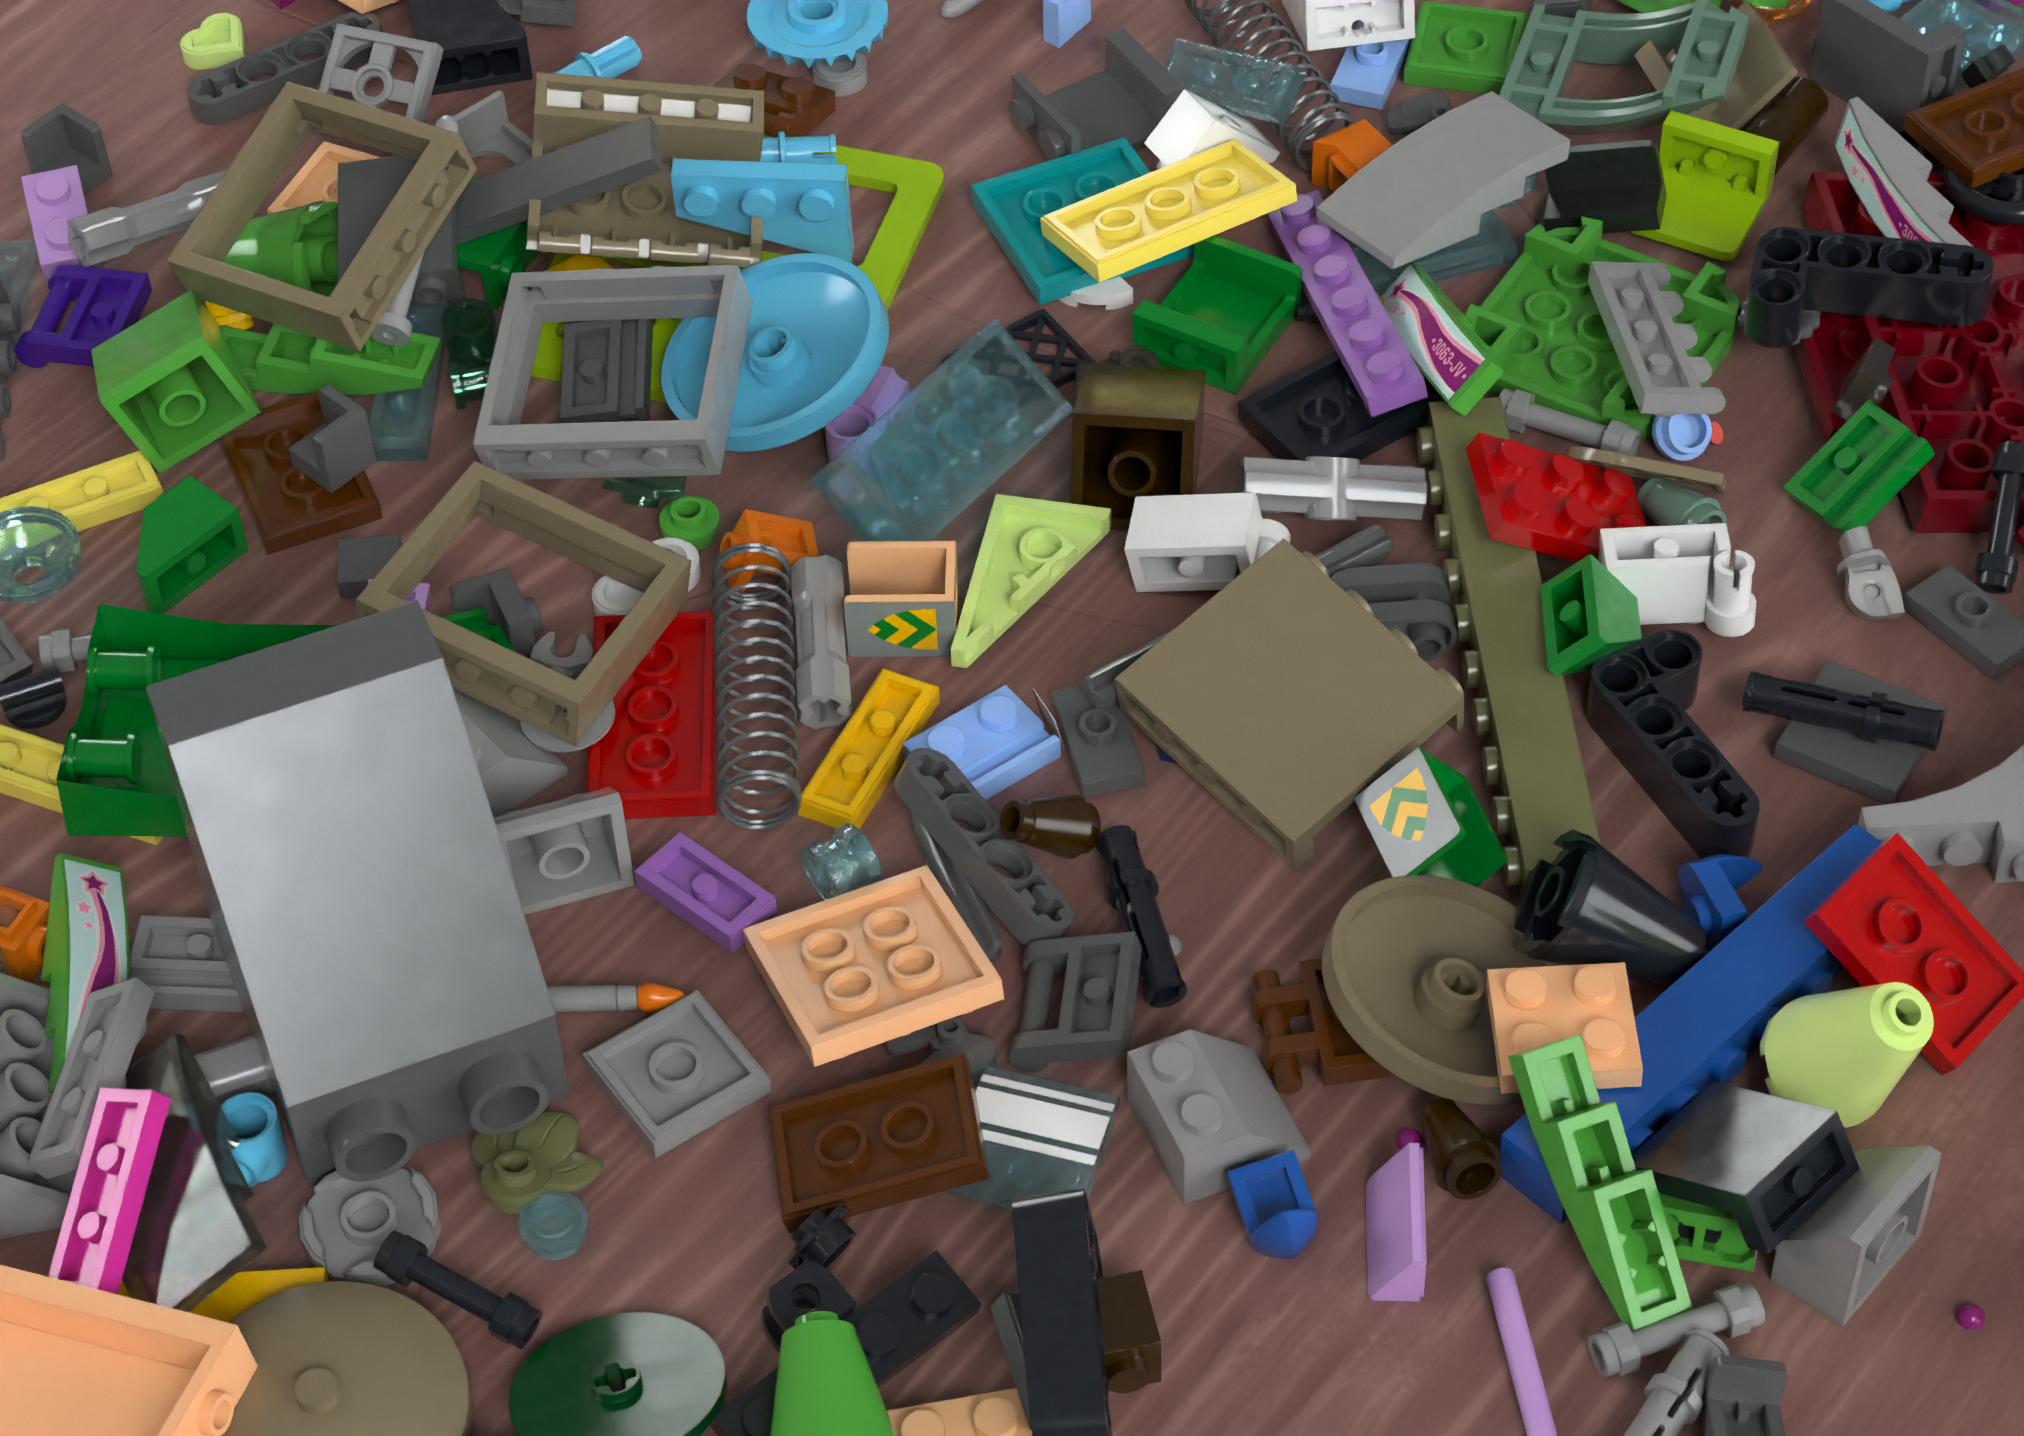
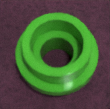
[659,496,720,551]

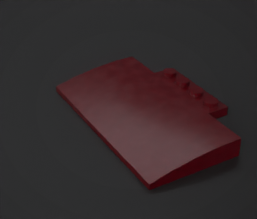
[1793,172,2024,533]

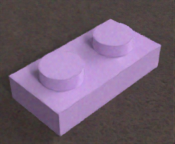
[21,165,101,279]

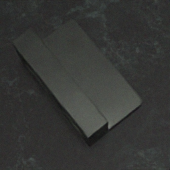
[1543,139,1667,233]

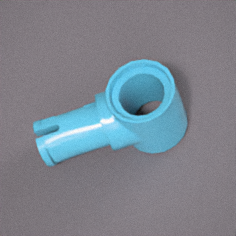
[183,1092,289,1233]

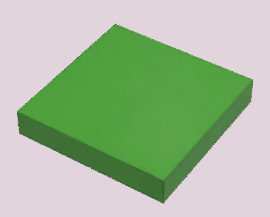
[1403,1,1529,95]

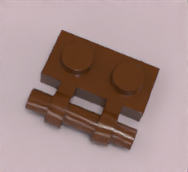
[1250,959,1391,1094]

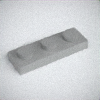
[27,977,155,1179]

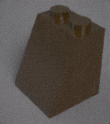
[1070,364,1206,531]

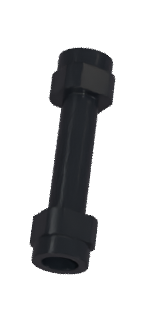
[1974,441,2024,594]
[373,1230,543,1349]

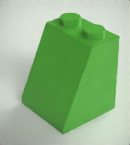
[91,289,261,473]

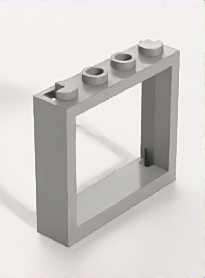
[473,264,753,480]

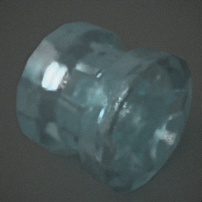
[800,823,882,900]

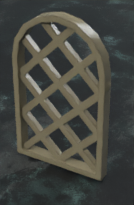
[1567,446,1727,495]

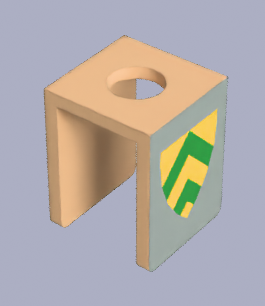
[844,541,959,657]

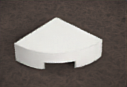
[1058,276,1133,310]

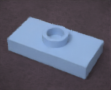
[1330,20,1412,110]

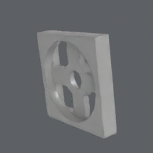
[310,23,444,139]

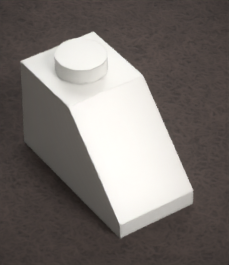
[1144,89,1281,169]

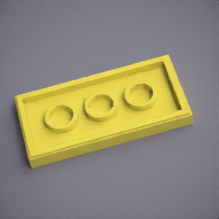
[1040,139,1297,283]

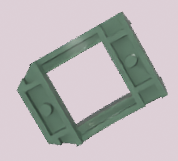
[1499,0,1749,134]

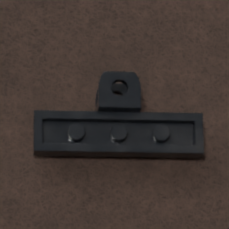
[710,1250,982,1436]

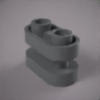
[1330,563,1457,661]

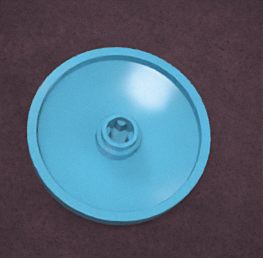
[661,253,890,452]

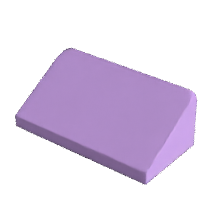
[1365,1143,1427,1302]

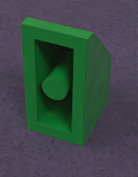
[136,475,248,614]
[1540,554,1642,676]

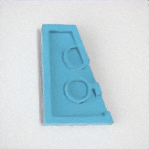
[670,159,854,263]

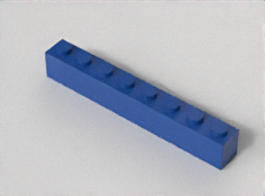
[1500,824,1882,1224]

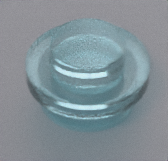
[518,1192,589,1260]

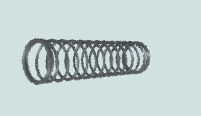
[1184,0,1357,173]
[711,543,801,829]

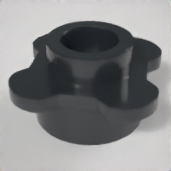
[789,1203,856,1269]

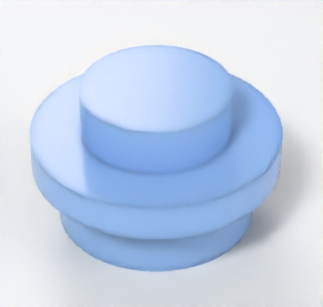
[1652,414,1712,461]

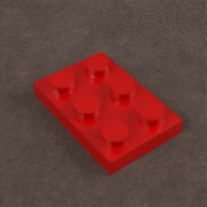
[1466,432,1647,562]
[1803,832,2024,1076]

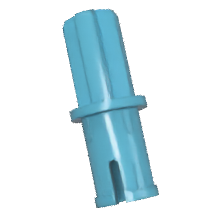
[553,36,642,78]
[760,131,837,164]

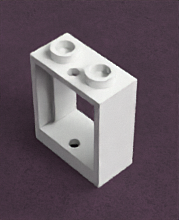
[1281,0,1415,51]

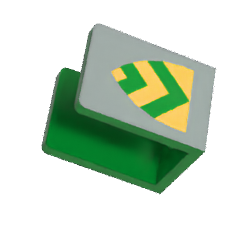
[1354,747,1508,887]

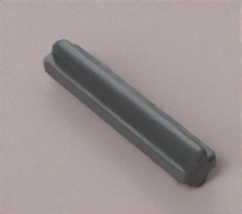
[911,814,1003,962]

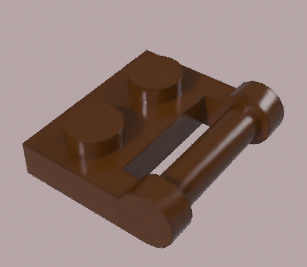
[713,63,835,137]

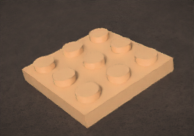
[742,865,1005,1067]

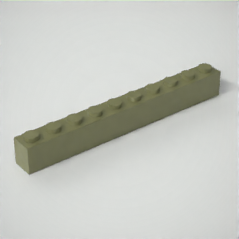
[1417,397,1601,901]

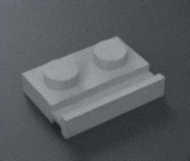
[129,915,243,1013]

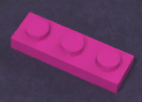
[48,1088,171,1294]

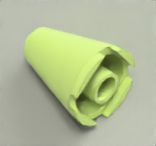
[1760,982,1934,1128]

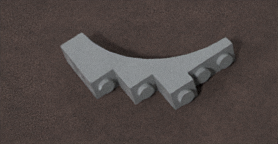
[1858,745,2024,883]

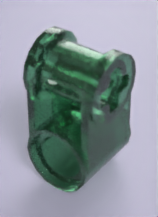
[442,298,498,410]

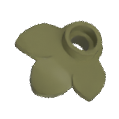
[471,1111,604,1214]

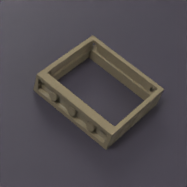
[167,81,477,352]
[355,461,692,746]

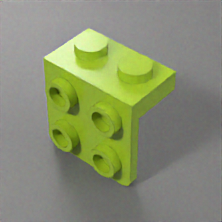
[1630,110,1779,261]

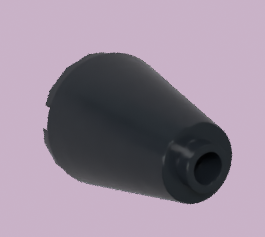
[1514,829,1710,987]

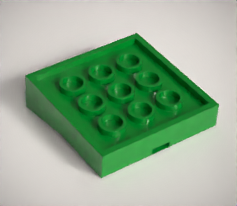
[56,604,337,837]

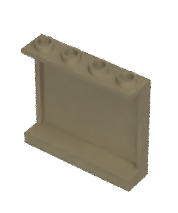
[1115,538,1464,872]

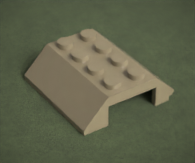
[526,72,764,268]

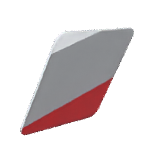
[1032,688,1064,749]

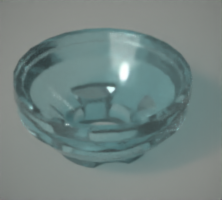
[0,506,81,603]

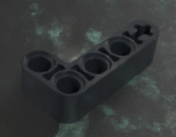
[1746,227,1994,348]
[1586,629,1760,859]
[1012,1188,1113,1436]

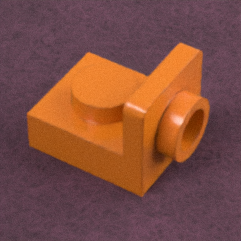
[719,509,819,593]

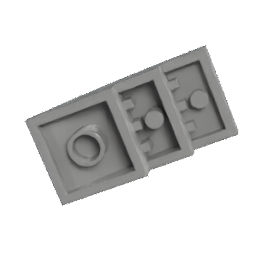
[1316,91,1571,269]

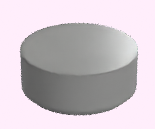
[812,52,868,97]

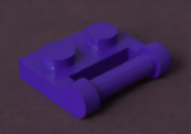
[15,265,152,368]

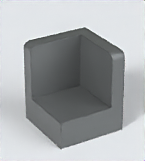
[21,103,113,196]
[288,384,377,493]

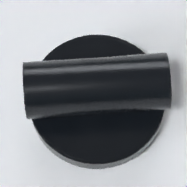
[0,667,67,729]

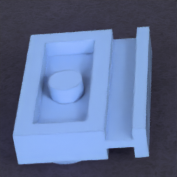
[903,685,1061,800]

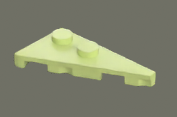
[951,494,1111,668]

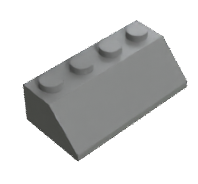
[0,973,77,1240]

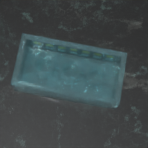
[810,318,1074,541]

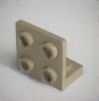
[1634,2,1798,130]

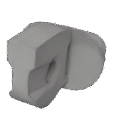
[1836,526,1905,620]

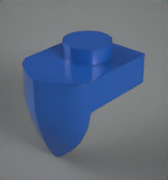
[1678,854,1762,951]
[1227,1149,1319,1259]

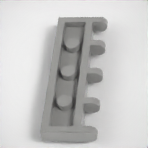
[1587,261,1726,417]

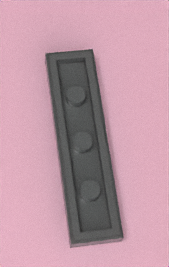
[457,116,662,245]

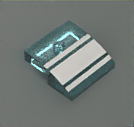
[947,1066,1120,1209]

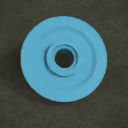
[747,0,888,68]

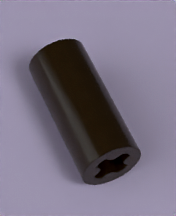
[1745,77,1828,176]

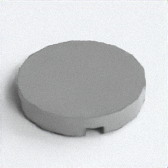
[299,1167,442,1286]

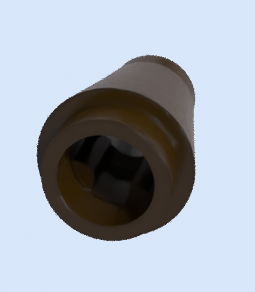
[1000,794,1101,859]
[1418,1098,1501,1200]

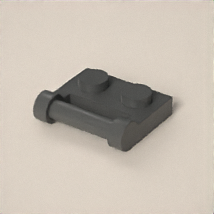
[1009,931,1142,1072]

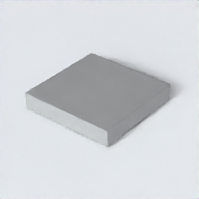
[582,990,772,1158]

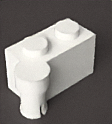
[1124,492,1291,592]
[1598,523,1757,637]

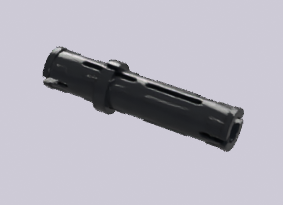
[1742,671,1944,751]
[1095,825,1187,1008]

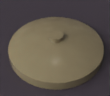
[1322,875,1562,1105]
[221,1281,473,1436]

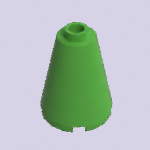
[223,201,338,297]
[770,1311,896,1436]

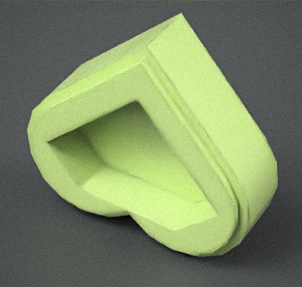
[180,13,245,70]

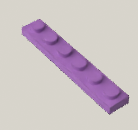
[1266,190,1428,417]

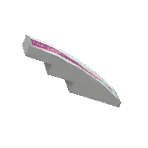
[1834,97,1974,247]

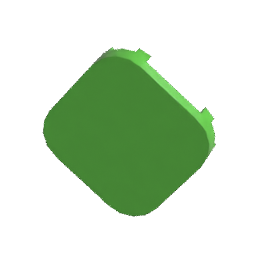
[1465,216,1742,441]

